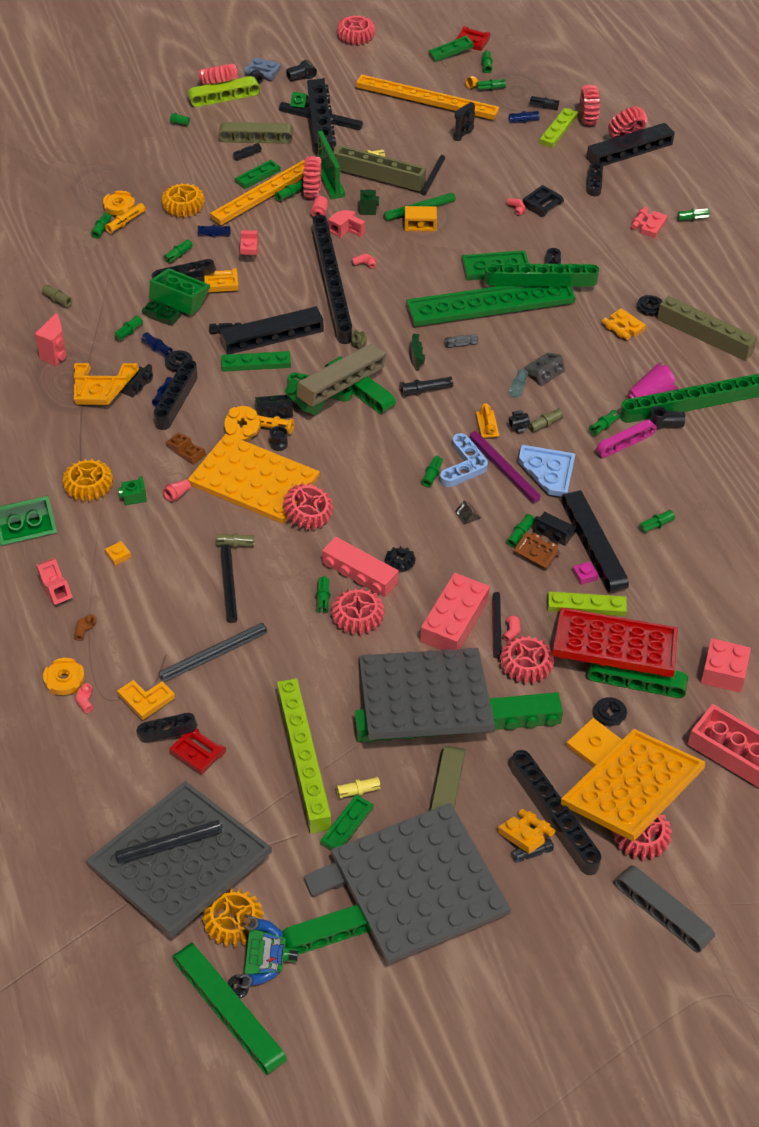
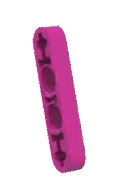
[596,420,657,458]

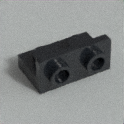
[120,364,153,398]
[255,394,293,418]
[533,511,577,546]

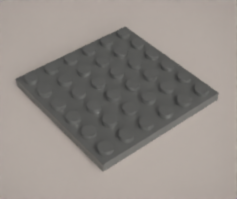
[359,648,495,740]
[86,781,272,938]
[332,803,511,965]

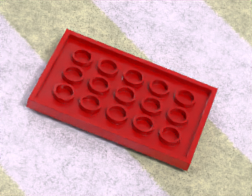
[552,607,678,677]

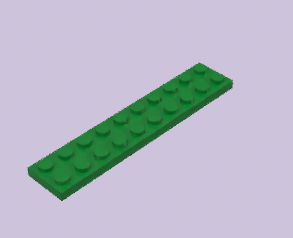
[406,286,576,326]

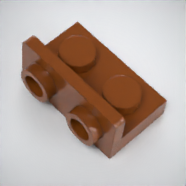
[514,532,560,570]

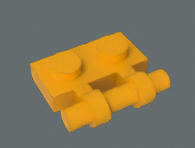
[602,308,646,340]
[498,809,555,854]

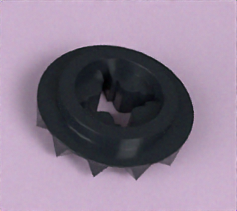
[637,295,663,316]
[165,350,193,371]
[385,545,416,572]
[594,697,627,727]

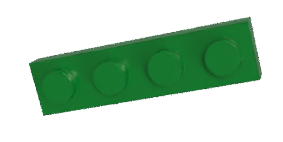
[221,351,291,372]

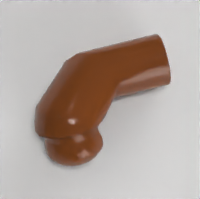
[74,614,97,641]

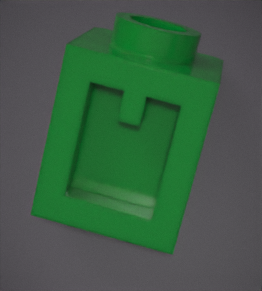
[290,92,309,109]

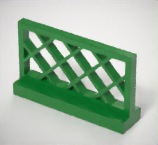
[318,131,345,200]

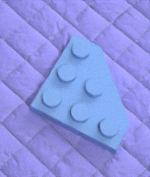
[518,445,575,497]

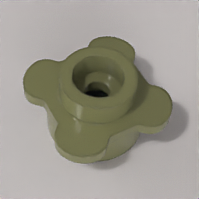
[351,330,367,348]

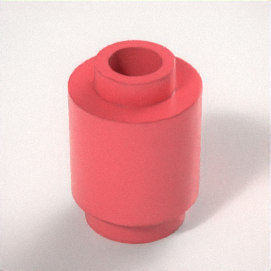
[310,196,329,217]

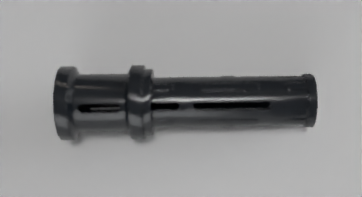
[399,376,453,397]

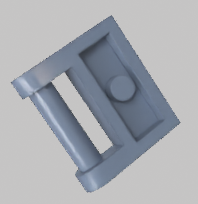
[244,57,281,81]

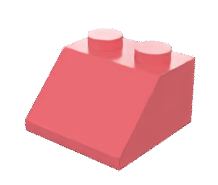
[35,313,67,366]

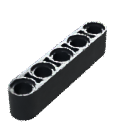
[154,360,198,430]

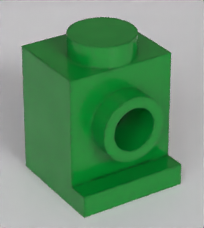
[118,476,147,506]

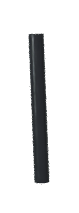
[420,155,445,196]
[493,592,502,659]

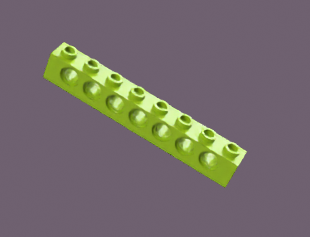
[277,678,331,834]

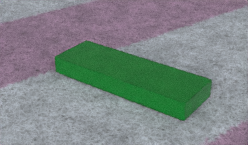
[428,36,473,62]
[235,160,281,190]
[320,794,374,851]

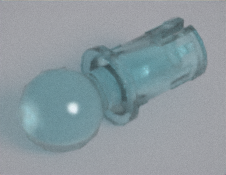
[509,369,528,397]

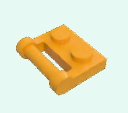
[204,268,239,292]

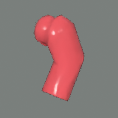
[507,198,526,215]
[352,253,377,268]
[502,616,521,642]
[75,683,93,713]

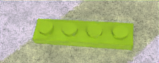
[539,108,578,148]
[548,591,627,616]

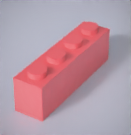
[322,537,399,597]

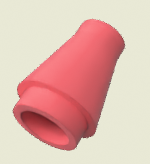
[163,479,191,501]

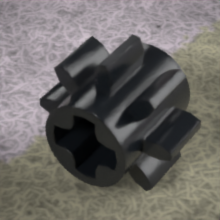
[508,410,530,432]

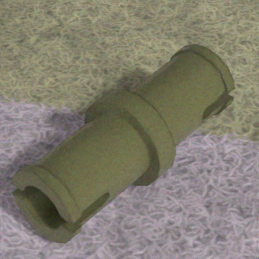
[42,285,73,307]
[528,408,564,433]
[216,533,255,548]

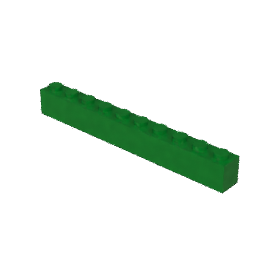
[355,692,563,743]

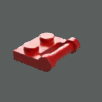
[455,26,491,51]
[169,728,226,775]

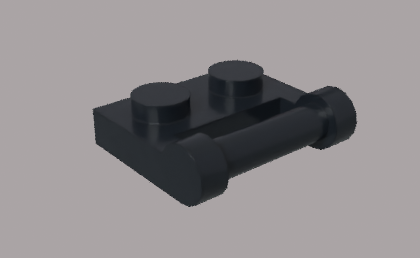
[453,102,475,141]
[523,185,564,217]

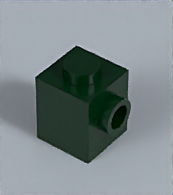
[360,189,379,215]

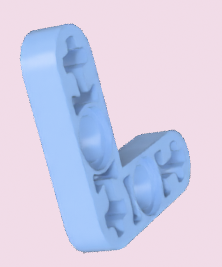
[440,433,488,487]

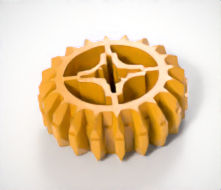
[162,183,205,218]
[62,458,113,503]
[202,888,264,948]

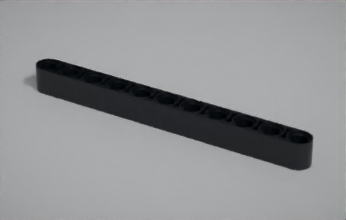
[313,215,352,344]

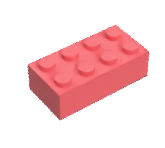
[420,572,490,651]
[687,704,759,788]

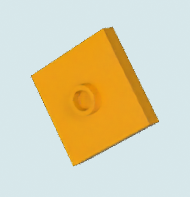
[566,718,622,767]

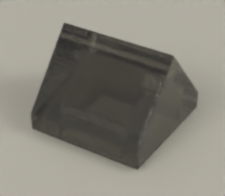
[455,500,481,525]

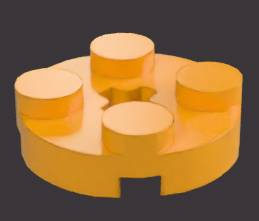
[103,191,135,215]
[224,406,261,441]
[43,658,85,695]

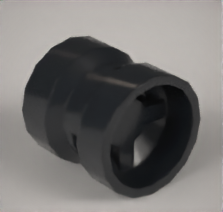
[270,426,288,451]

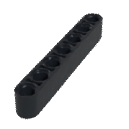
[561,490,629,593]
[511,750,601,875]

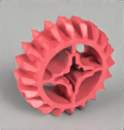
[337,15,375,45]
[198,64,238,85]
[579,84,600,126]
[608,106,648,138]
[303,156,322,199]
[283,482,333,531]
[332,587,384,636]
[500,635,554,685]
[613,815,672,861]

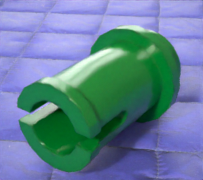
[170,112,190,126]

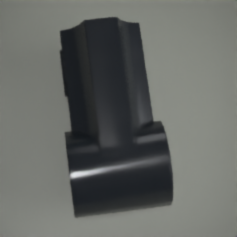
[286,60,317,81]
[649,406,685,430]

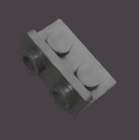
[524,352,566,385]

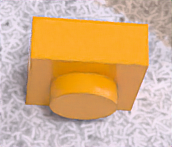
[105,541,131,566]

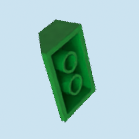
[149,268,210,315]
[0,495,57,545]

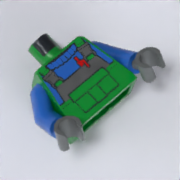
[236,914,299,989]

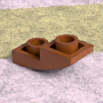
[166,432,206,464]

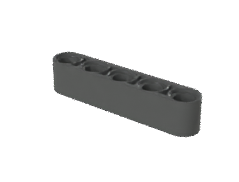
[615,865,715,952]

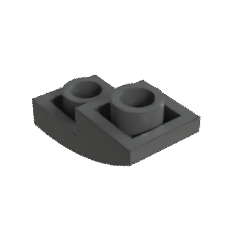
[304,862,347,897]

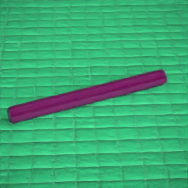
[469,431,541,503]

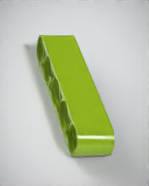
[187,76,261,107]

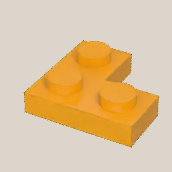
[117,680,175,721]

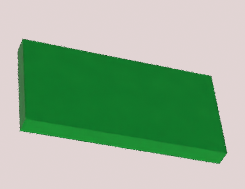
[461,250,529,281]

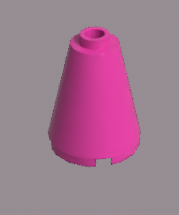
[627,362,678,399]

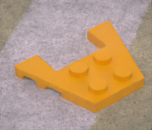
[74,363,139,405]

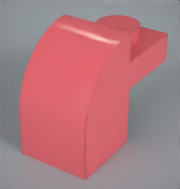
[328,210,365,238]
[240,230,259,255]
[36,558,73,605]

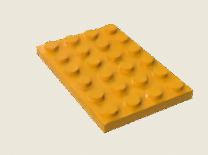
[188,434,320,524]
[561,729,705,842]

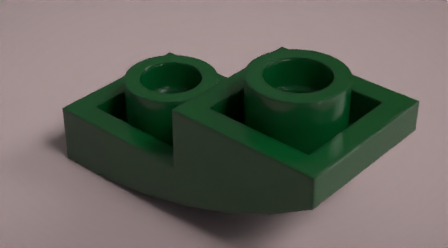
[141,301,181,325]
[411,333,425,371]

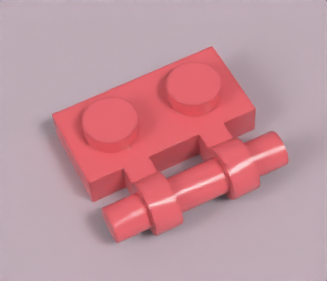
[631,207,668,238]

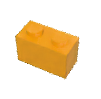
[404,206,437,231]

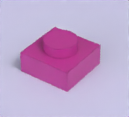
[572,561,599,585]

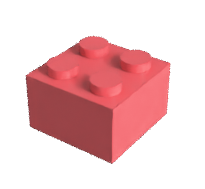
[701,638,751,693]

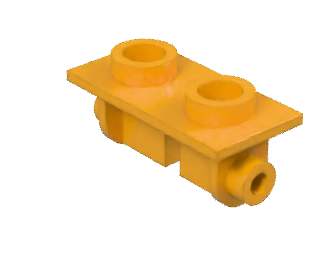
[476,403,499,438]

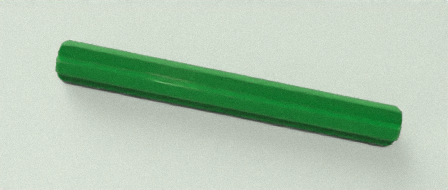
[383,193,456,221]

